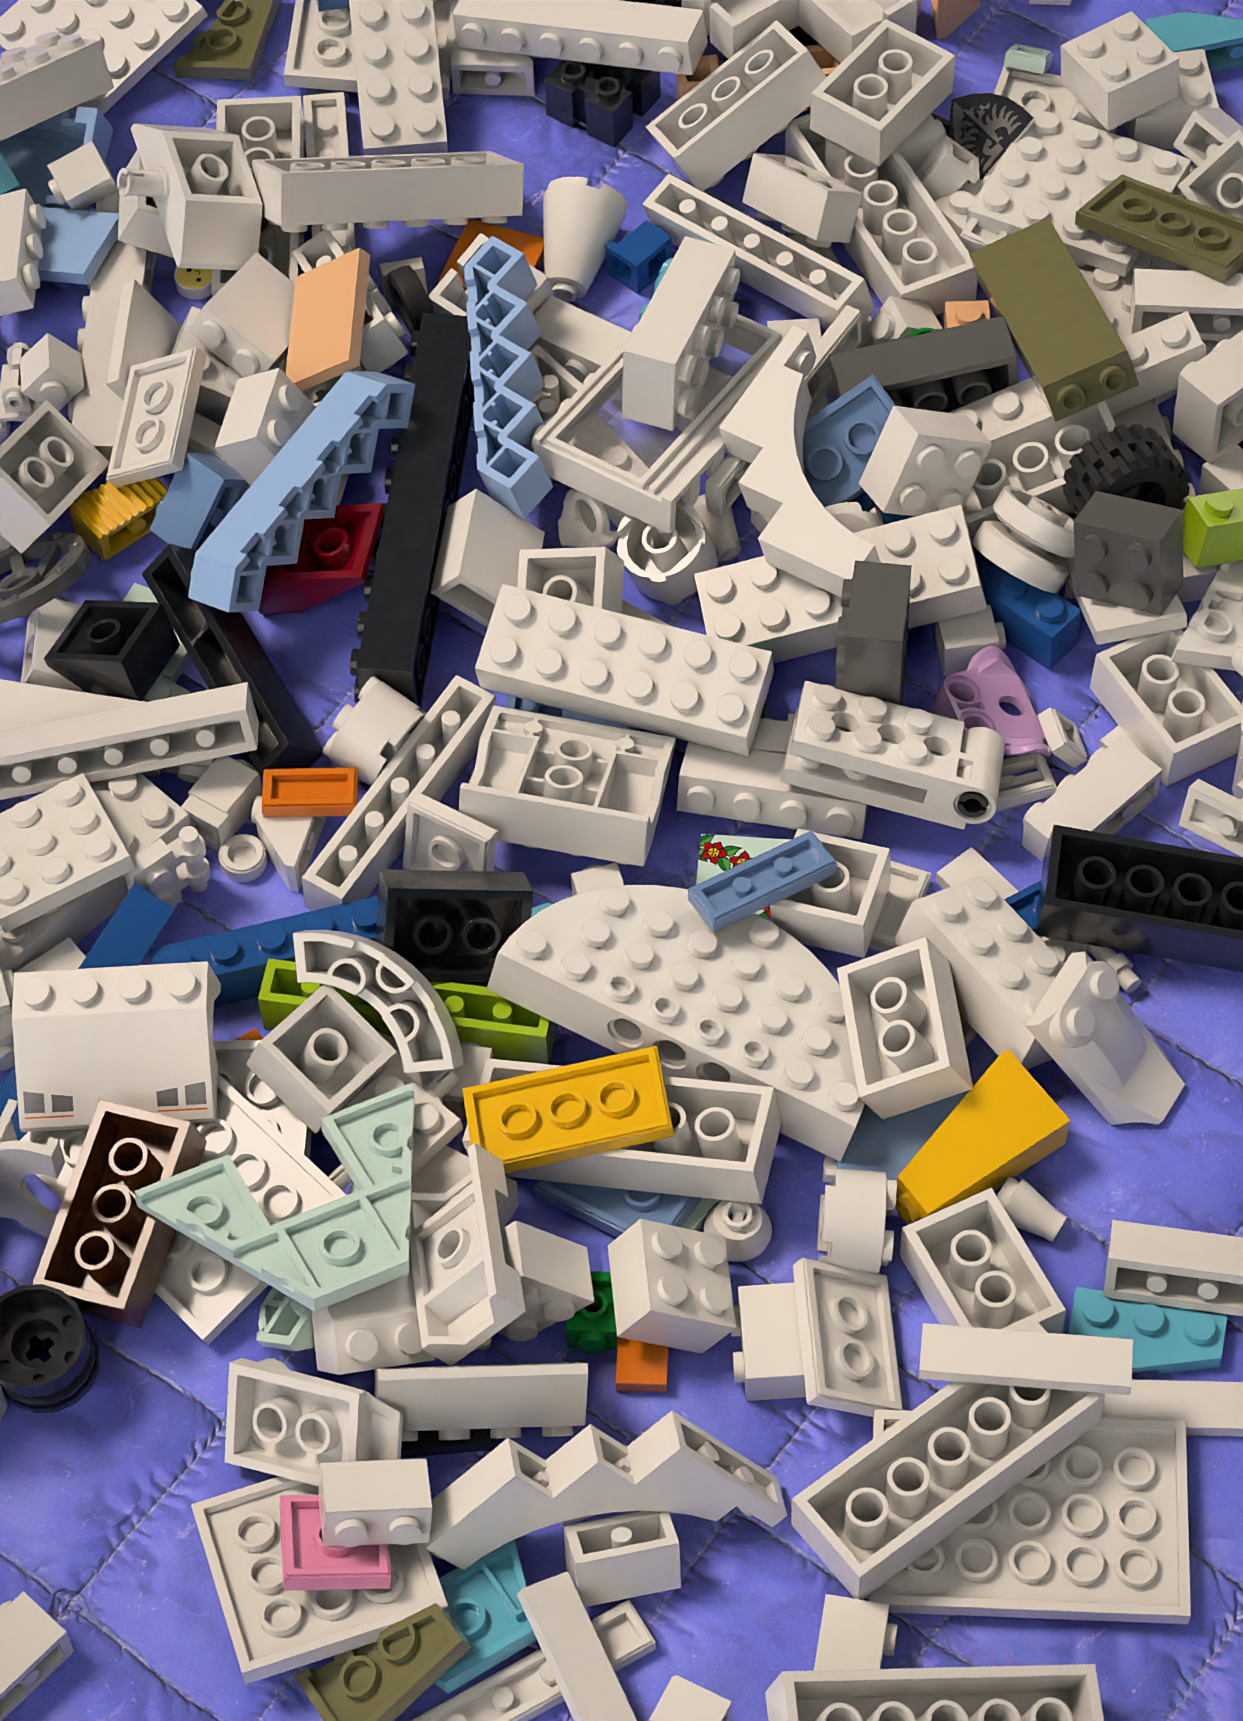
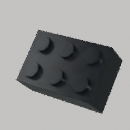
[375,869,533,982]

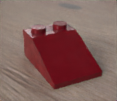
[258,503,385,614]

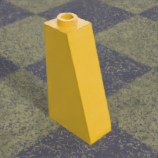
[895,1049,1071,1224]

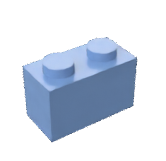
[149,452,248,551]

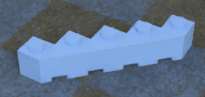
[464,236,553,519]
[188,371,415,612]

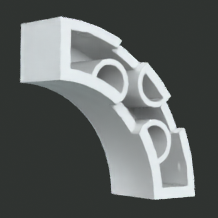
[293,930,464,1073]

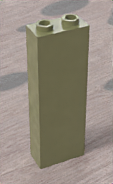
[968,217,1139,422]

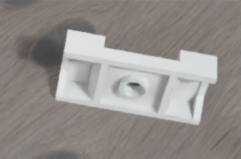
[410,1143,526,1367]

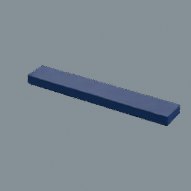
[0,883,175,1141]

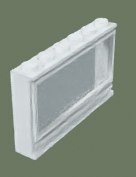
[531,314,814,534]

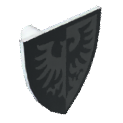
[949,93,1036,180]

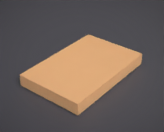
[285,248,370,392]

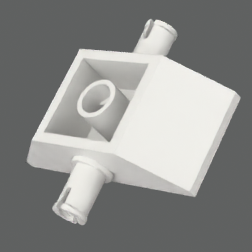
[117,123,263,270]

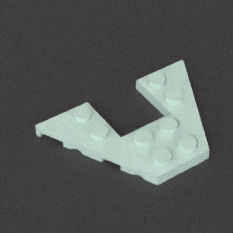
[135,1083,415,1312]

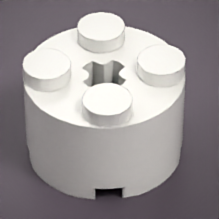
[617,499,718,605]
[323,676,427,786]
[817,1168,897,1273]

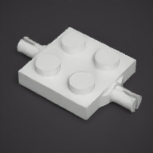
[321,1064,463,1190]

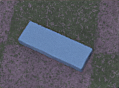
[688,830,837,933]

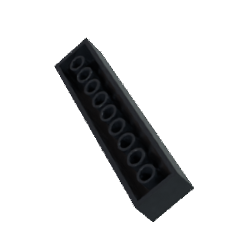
[350,313,475,708]

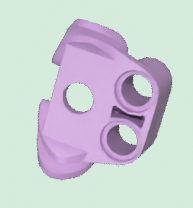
[928,644,1051,756]

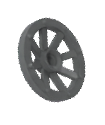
[0,532,91,624]

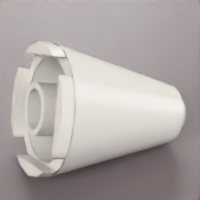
[543,177,627,302]

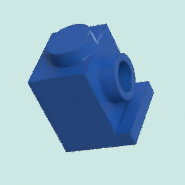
[605,220,672,294]

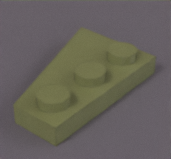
[173,0,281,81]
[293,1603,472,1721]

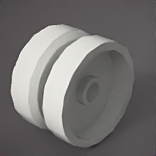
[972,486,1075,593]

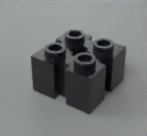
[544,60,661,148]

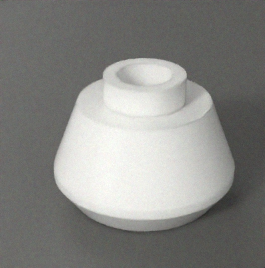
[704,1200,772,1262]

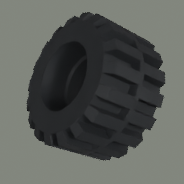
[1062,424,1190,516]

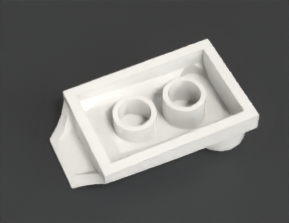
[1025,952,1185,1125]
[224,1358,403,1486]

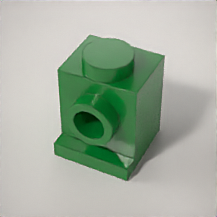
[566,1271,618,1354]

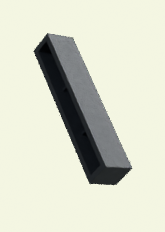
[142,543,324,776]

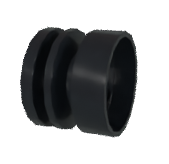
[0,1284,99,1413]

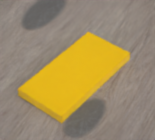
[462,1046,675,1174]

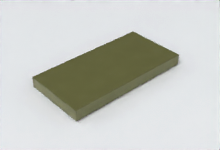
[1075,175,1243,283]

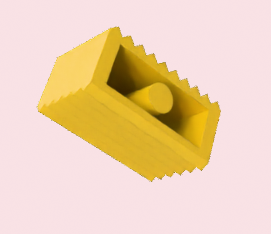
[69,477,168,561]

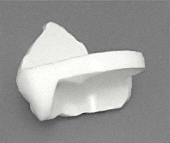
[557,489,619,549]

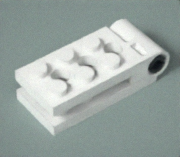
[780,680,1005,830]

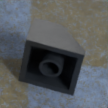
[44,600,180,701]

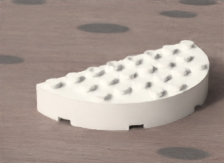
[487,885,865,1162]

